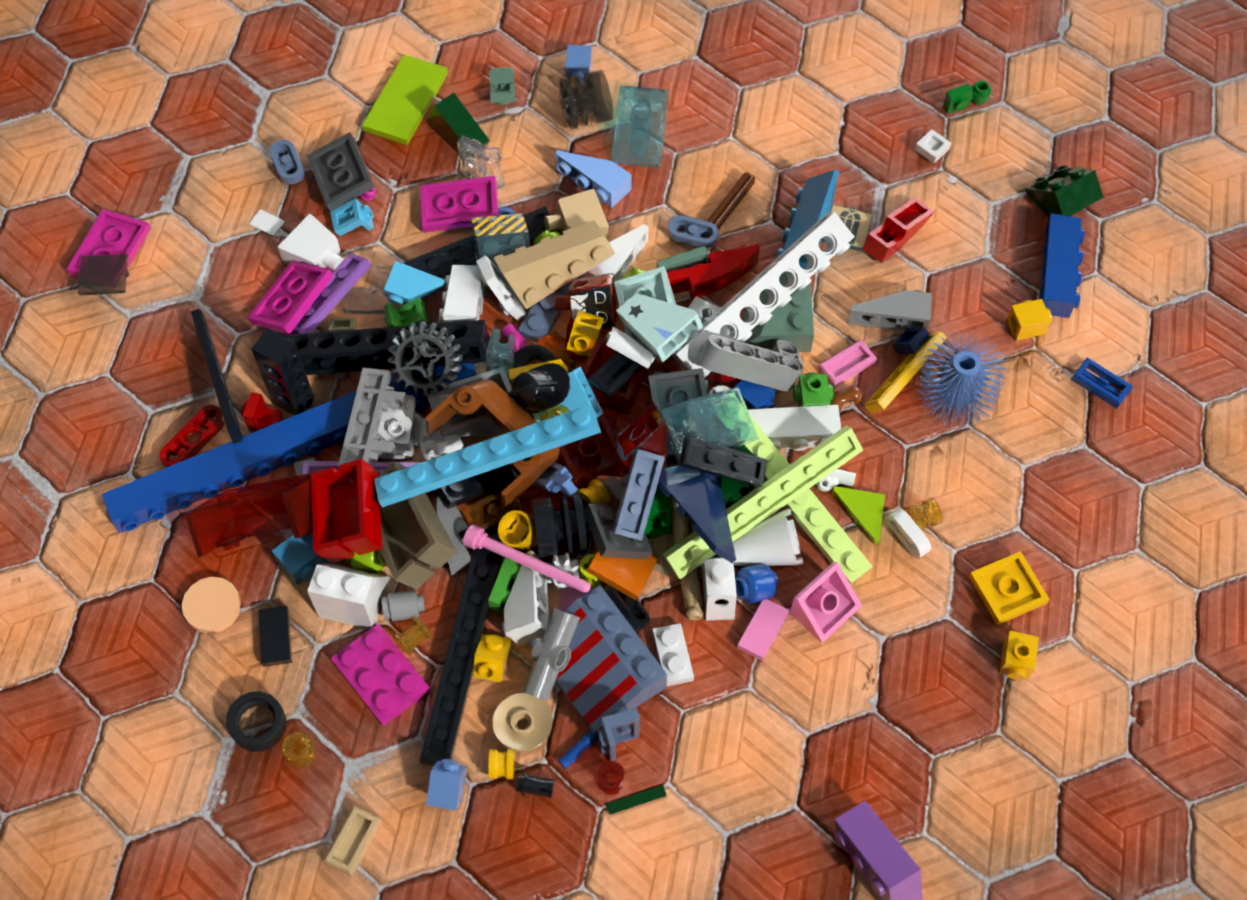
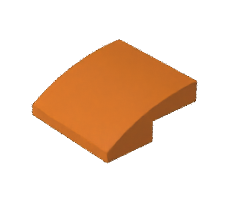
[586,550,658,600]

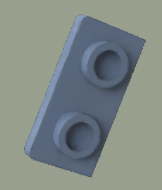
[597,707,640,763]

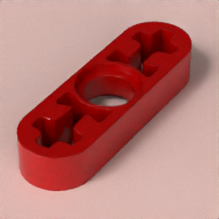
[159,405,225,468]

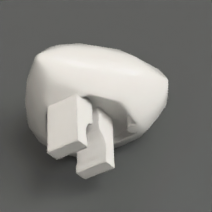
[419,426,463,461]

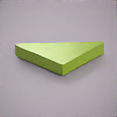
[833,486,885,545]

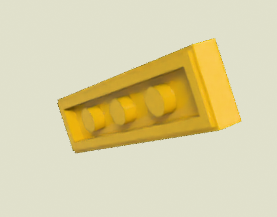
[864,331,947,413]

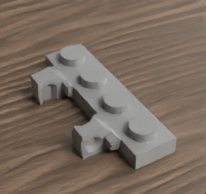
[338,368,408,465]

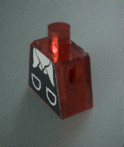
[555,273,617,330]

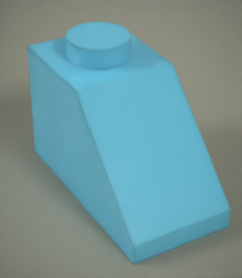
[384,261,445,305]

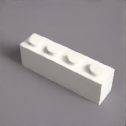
[729,405,841,451]

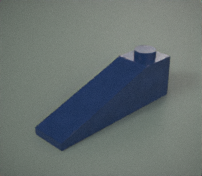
[657,465,736,563]

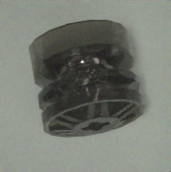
[559,69,613,130]

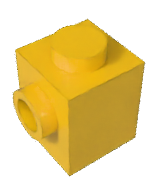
[1007,299,1052,341]
[567,310,604,357]
[999,631,1039,680]

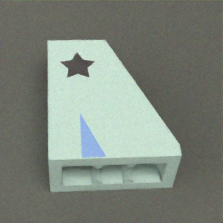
[616,293,703,362]

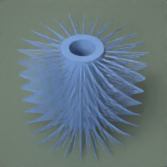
[918,330,1007,429]

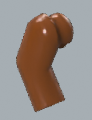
[830,386,864,413]

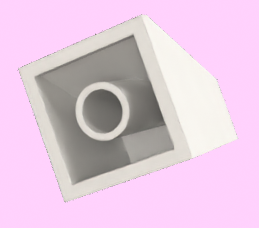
[307,564,391,629]

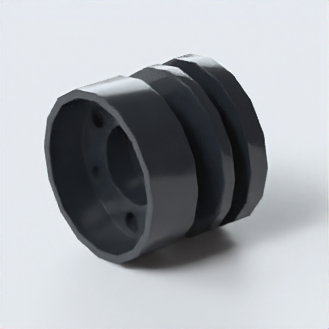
[532,493,590,558]

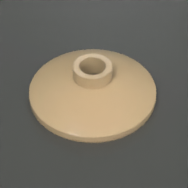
[493,693,552,752]

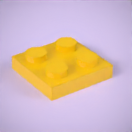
[969,551,1050,625]

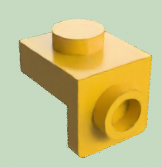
[473,633,511,682]

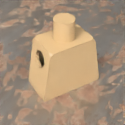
[544,189,609,237]

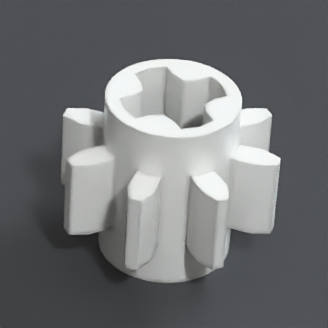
[546,553,581,590]

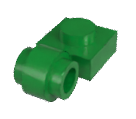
[943,81,991,114]

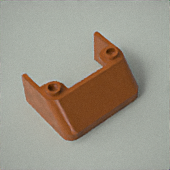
[425,380,559,509]

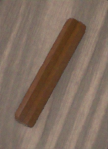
[707,172,755,230]

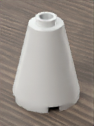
[733,509,803,566]

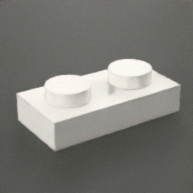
[653,623,694,686]

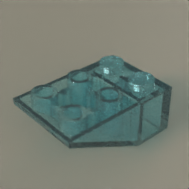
[660,387,759,465]

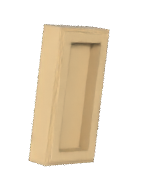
[324,806,382,876]

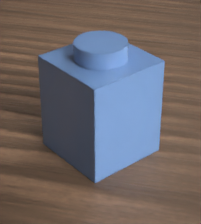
[565,45,592,85]
[426,759,467,811]

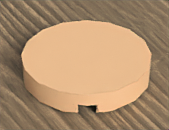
[182,577,241,633]

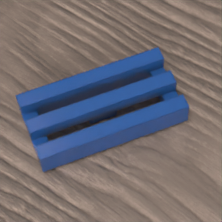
[1071,357,1133,409]

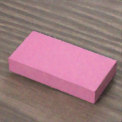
[818,340,877,389]
[737,599,790,661]

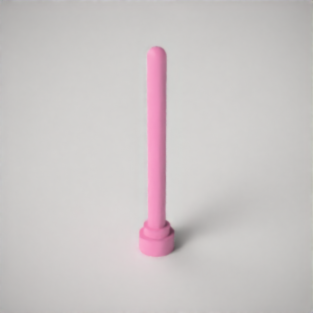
[463,524,591,593]

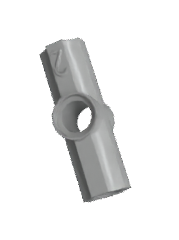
[523,608,579,701]

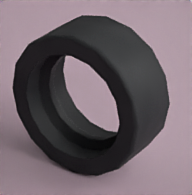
[226,691,287,752]

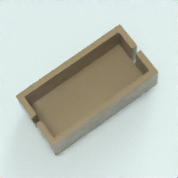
[378,462,457,589]

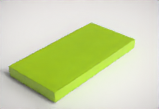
[362,54,448,145]

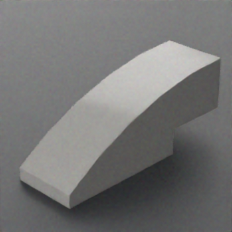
[436,495,471,577]

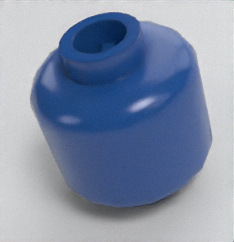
[735,563,778,604]

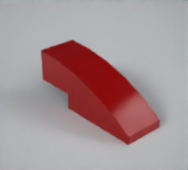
[862,197,934,263]

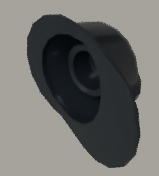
[508,363,570,414]

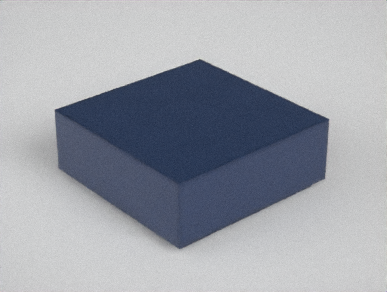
[892,328,930,354]

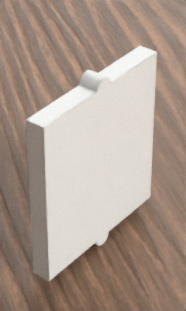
[606,327,655,368]

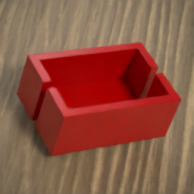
[311,459,383,563]

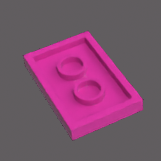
[420,176,499,233]
[66,209,151,289]
[248,260,333,334]
[331,624,431,727]

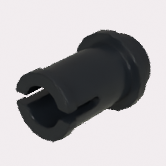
[516,771,555,799]

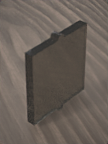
[77,254,130,296]

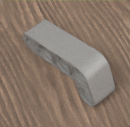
[697,335,804,392]

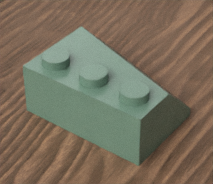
[742,268,814,352]

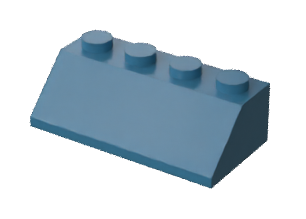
[776,170,839,268]

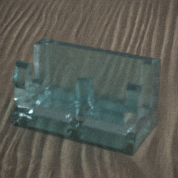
[486,328,515,387]

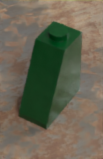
[426,92,490,162]

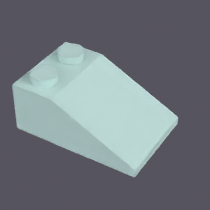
[614,266,676,357]

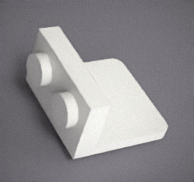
[377,395,416,461]

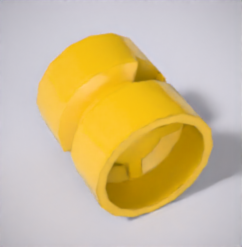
[498,510,538,551]

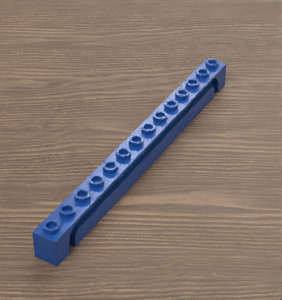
[102,363,477,533]

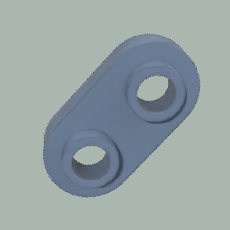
[270,140,304,184]
[668,215,718,248]

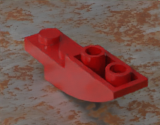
[667,244,760,299]

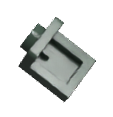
[489,67,515,105]

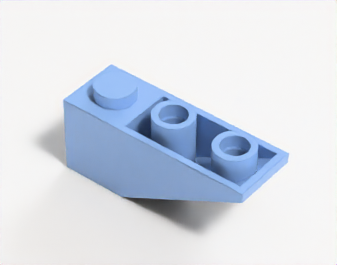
[555,150,632,208]

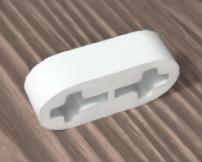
[887,508,931,559]

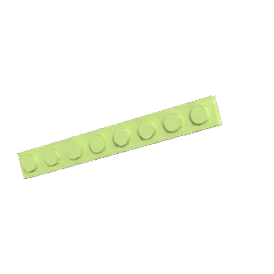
[710,394,873,585]
[663,425,863,579]

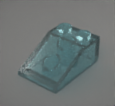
[611,85,669,168]

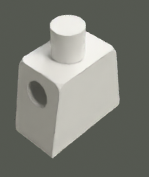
[278,214,344,271]
[701,558,736,621]

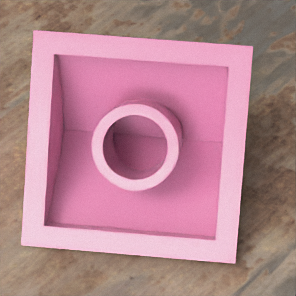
[790,561,862,642]

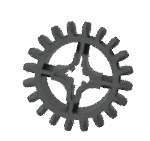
[387,321,463,396]

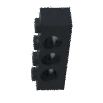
[251,328,314,416]

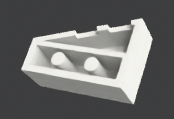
[439,265,485,323]

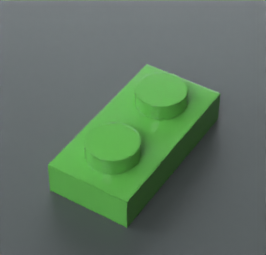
[488,557,521,614]

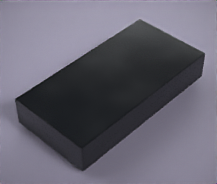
[589,351,643,399]
[258,606,292,667]

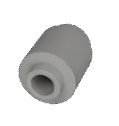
[382,589,425,622]

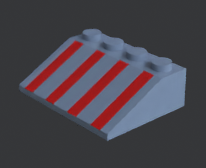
[529,585,667,734]

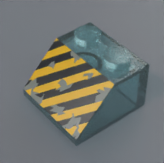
[471,213,530,267]

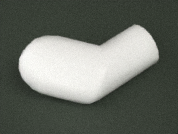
[816,469,856,492]

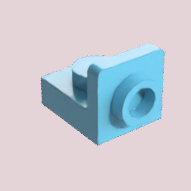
[330,198,374,236]

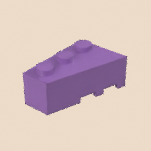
[834,801,923,900]

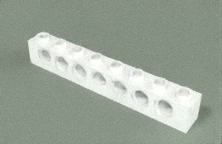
[671,212,854,377]

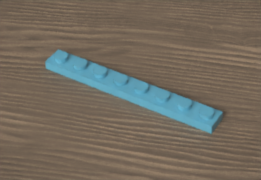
[374,404,601,507]

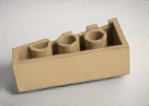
[494,220,615,309]

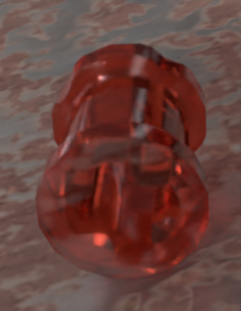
[597,760,624,795]

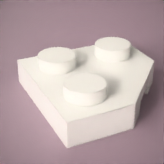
[477,256,527,321]

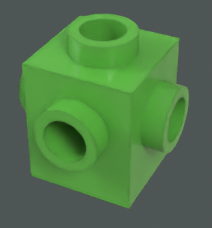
[793,372,833,407]

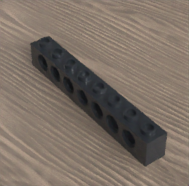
[283,320,490,375]

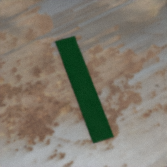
[606,785,667,815]

